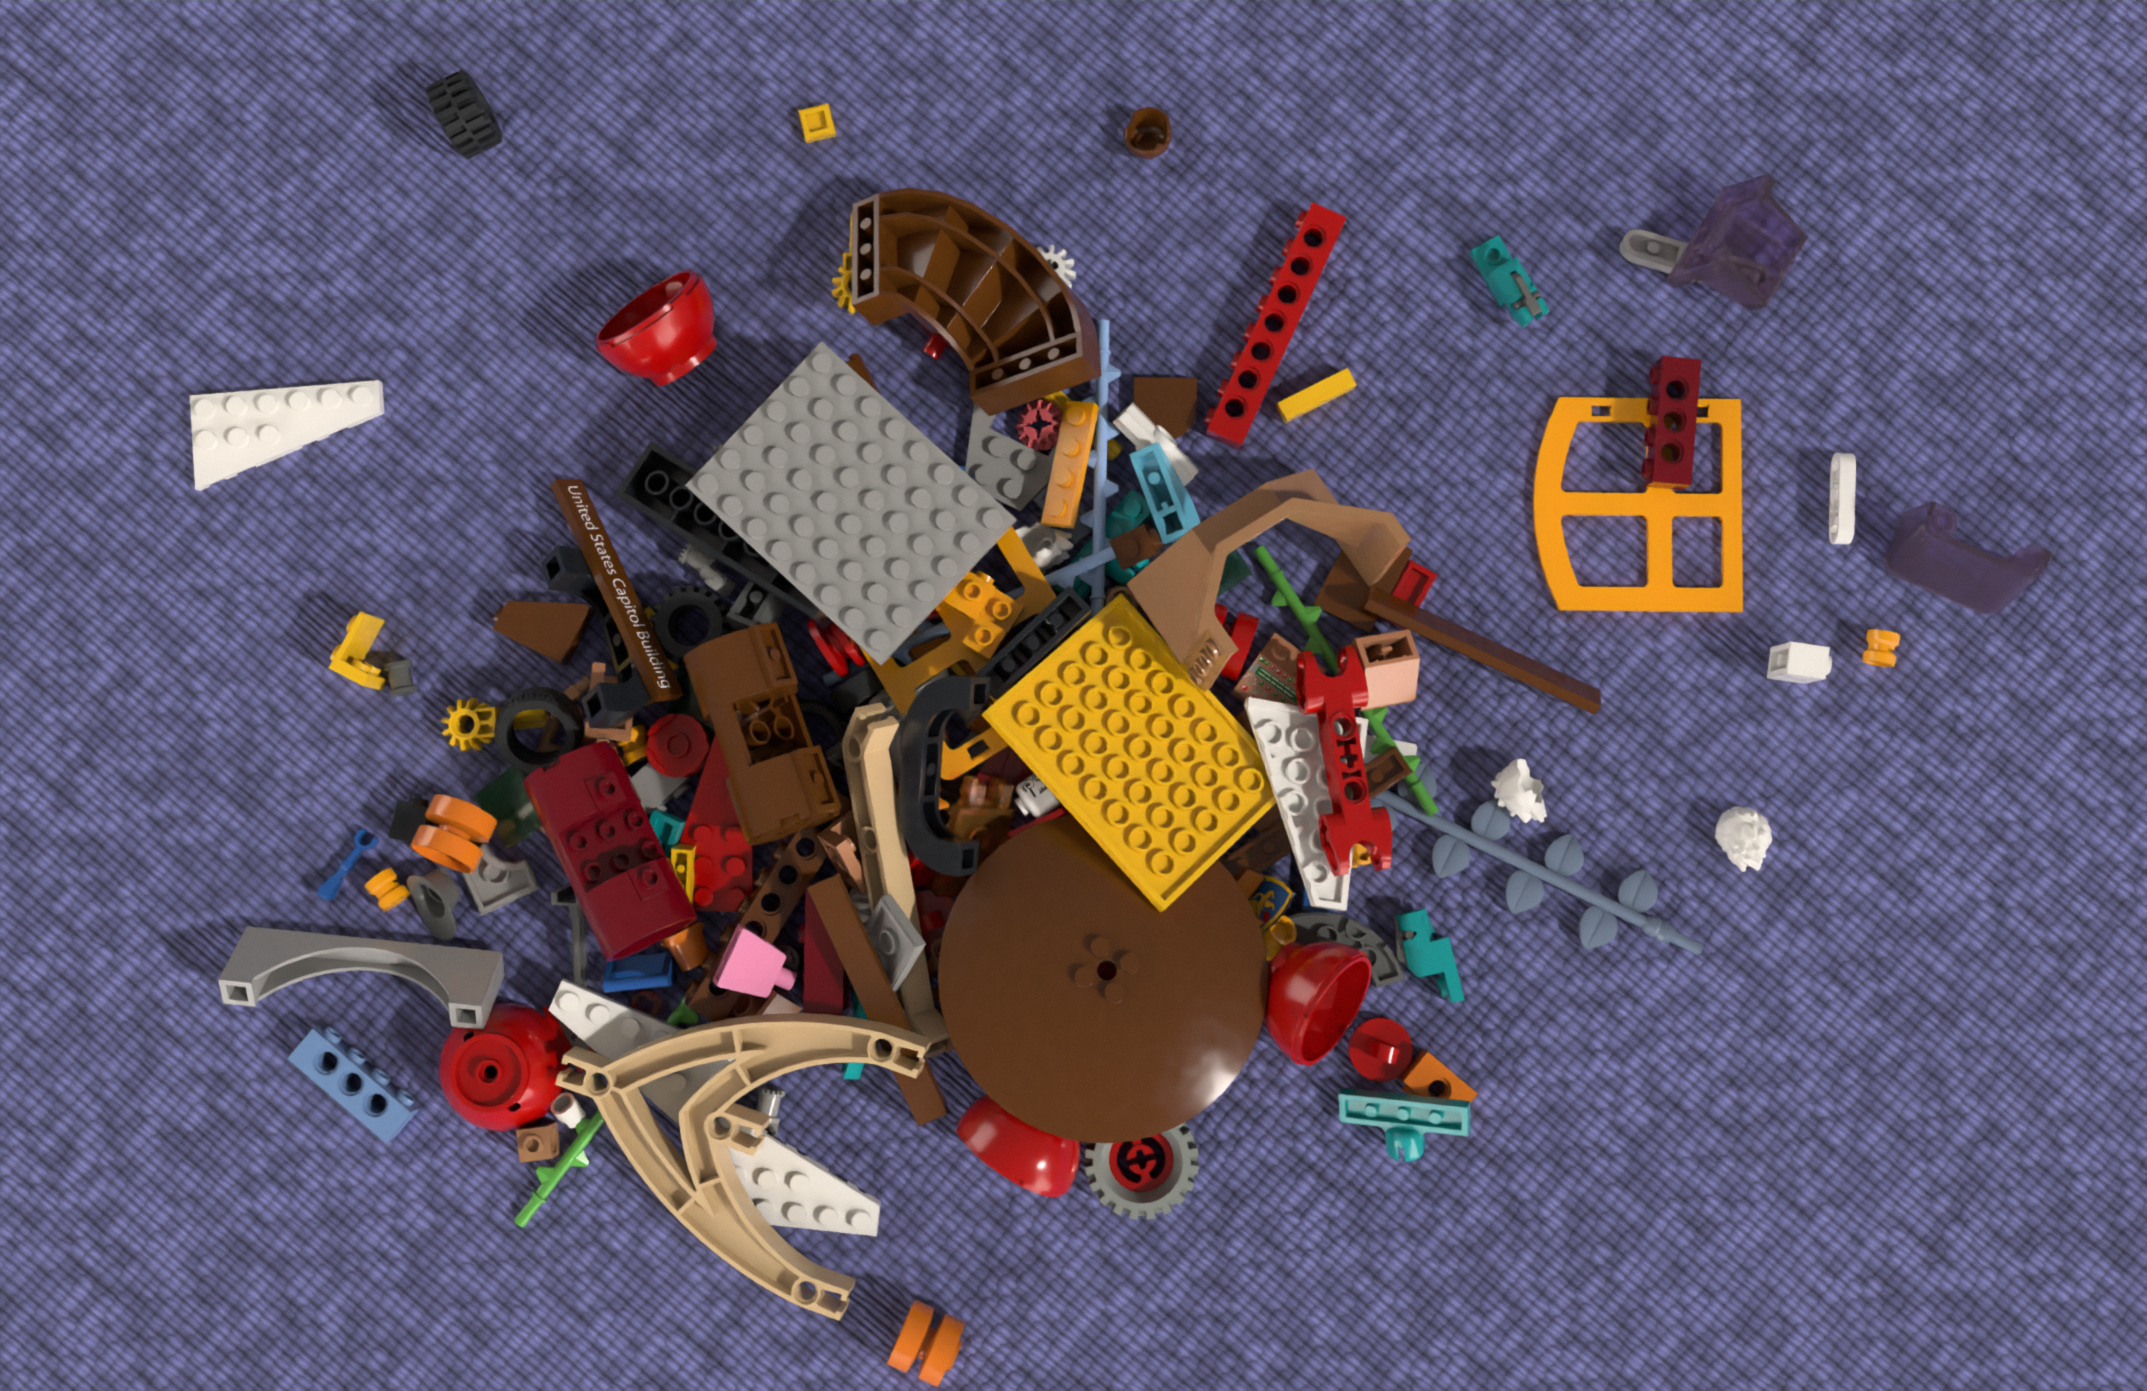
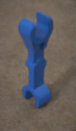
[316,829,379,901]

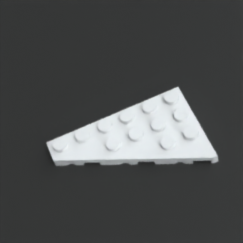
[1244,697,1368,911]
[696,1091,881,1236]

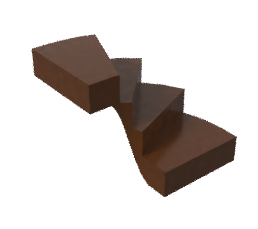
[852,188,1101,416]

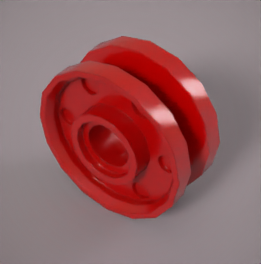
[806,620,868,678]

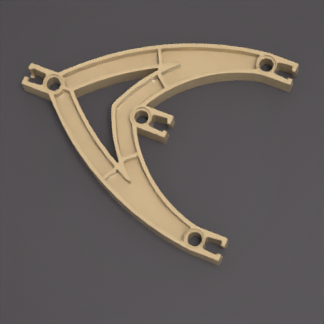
[555,1013,932,1321]

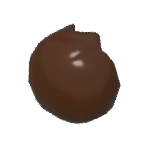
[1124,107,1172,159]

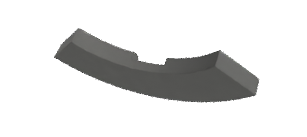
[1286,911,1405,988]

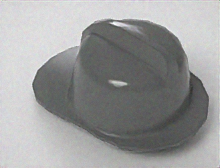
[407,867,460,941]

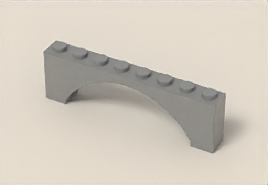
[218,926,505,1030]

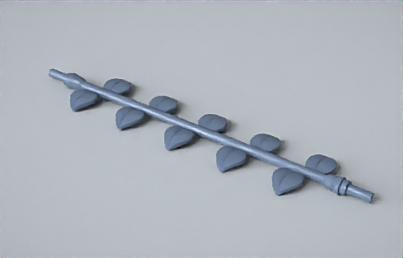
[1370,763,1704,955]

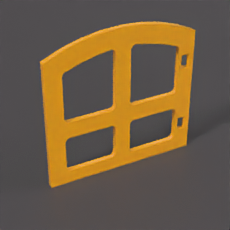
[1532,397,1743,613]

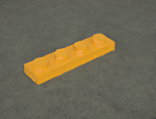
[1041,401,1099,529]

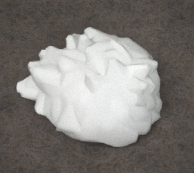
[1015,521,1074,574]
[1491,759,1547,823]
[1715,806,1772,872]

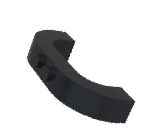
[541,545,651,729]
[898,675,991,877]

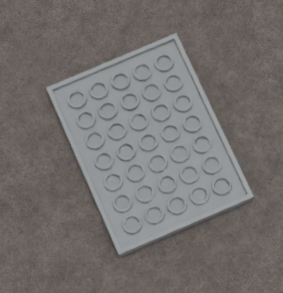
[685,341,1016,666]

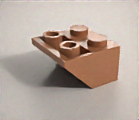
[1347,629,1420,712]

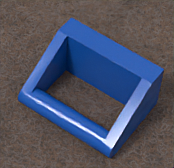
[603,952,678,993]

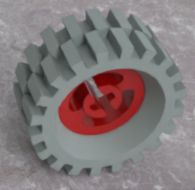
[1084,1122,1199,1220]

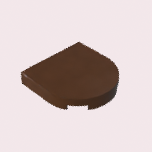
[1133,377,1197,440]

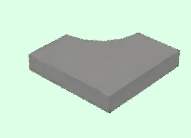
[461,844,541,916]

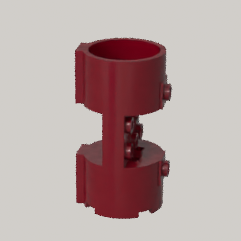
[522,741,698,962]

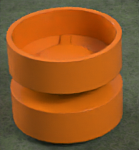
[410,794,497,874]
[887,1299,965,1387]

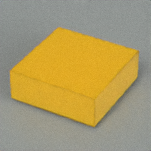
[798,103,837,144]

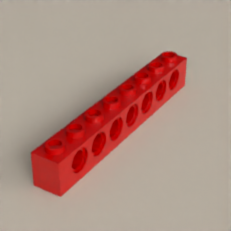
[1203,202,1347,451]

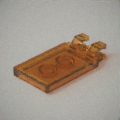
[931,776,1015,897]

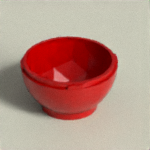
[595,269,717,386]
[1264,941,1372,1067]
[438,1002,569,1131]
[956,1094,1080,1198]

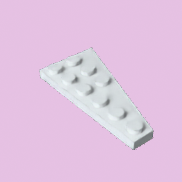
[549,978,735,1125]

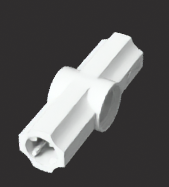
[1113,402,1199,486]

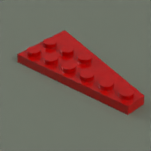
[679,733,754,912]

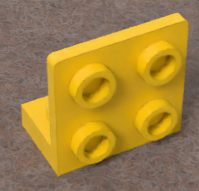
[329,611,388,691]

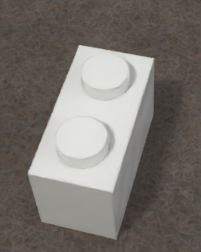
[1767,642,1832,684]

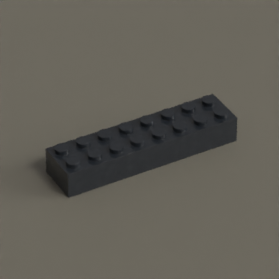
[615,441,832,629]

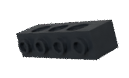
[975,586,1092,701]

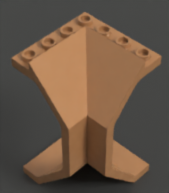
[1126,468,1411,692]

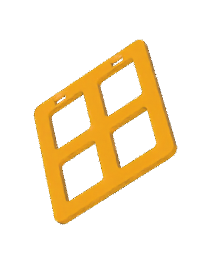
[859,526,1078,780]

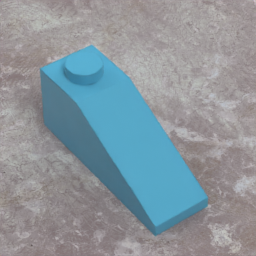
[1129,442,1201,544]

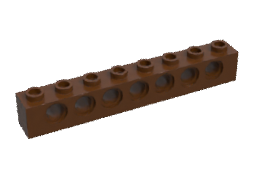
[684,789,852,1022]

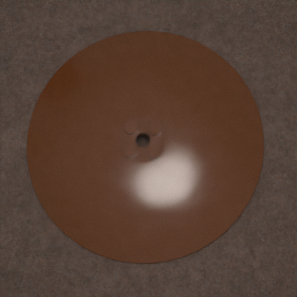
[938,814,1268,1143]

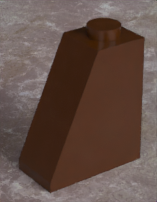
[493,601,596,666]

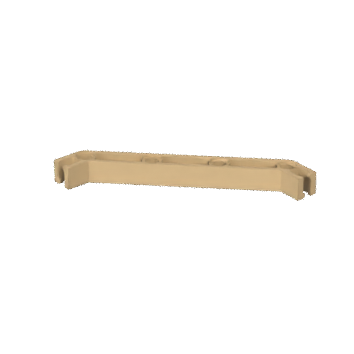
[842,702,950,1059]

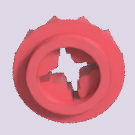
[1015,399,1063,451]

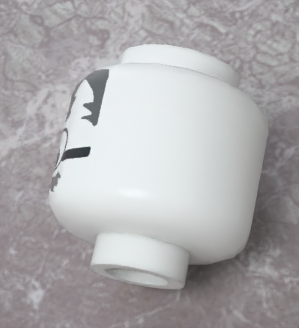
[1014,773,1062,819]

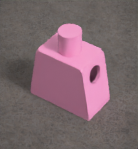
[712,923,797,998]

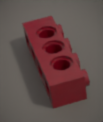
[1641,356,1701,490]

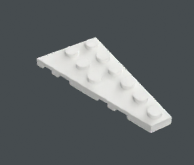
[190,380,384,491]

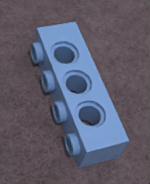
[287,1026,420,1142]

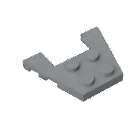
[965,402,1057,513]

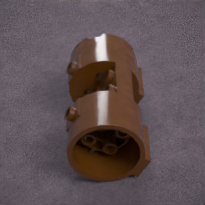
[683,622,841,845]

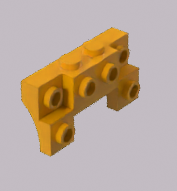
[941,570,1025,660]

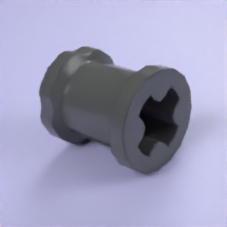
[383,660,419,697]

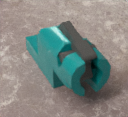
[1469,235,1550,328]
[1394,908,1465,1003]

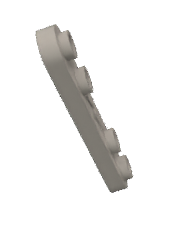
[1620,229,1775,299]

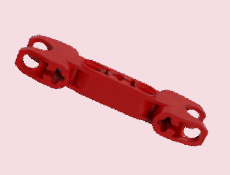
[1295,646,1393,877]

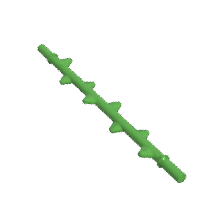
[1253,545,1439,817]
[514,976,712,1228]

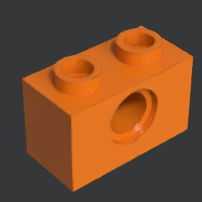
[1399,1049,1478,1103]

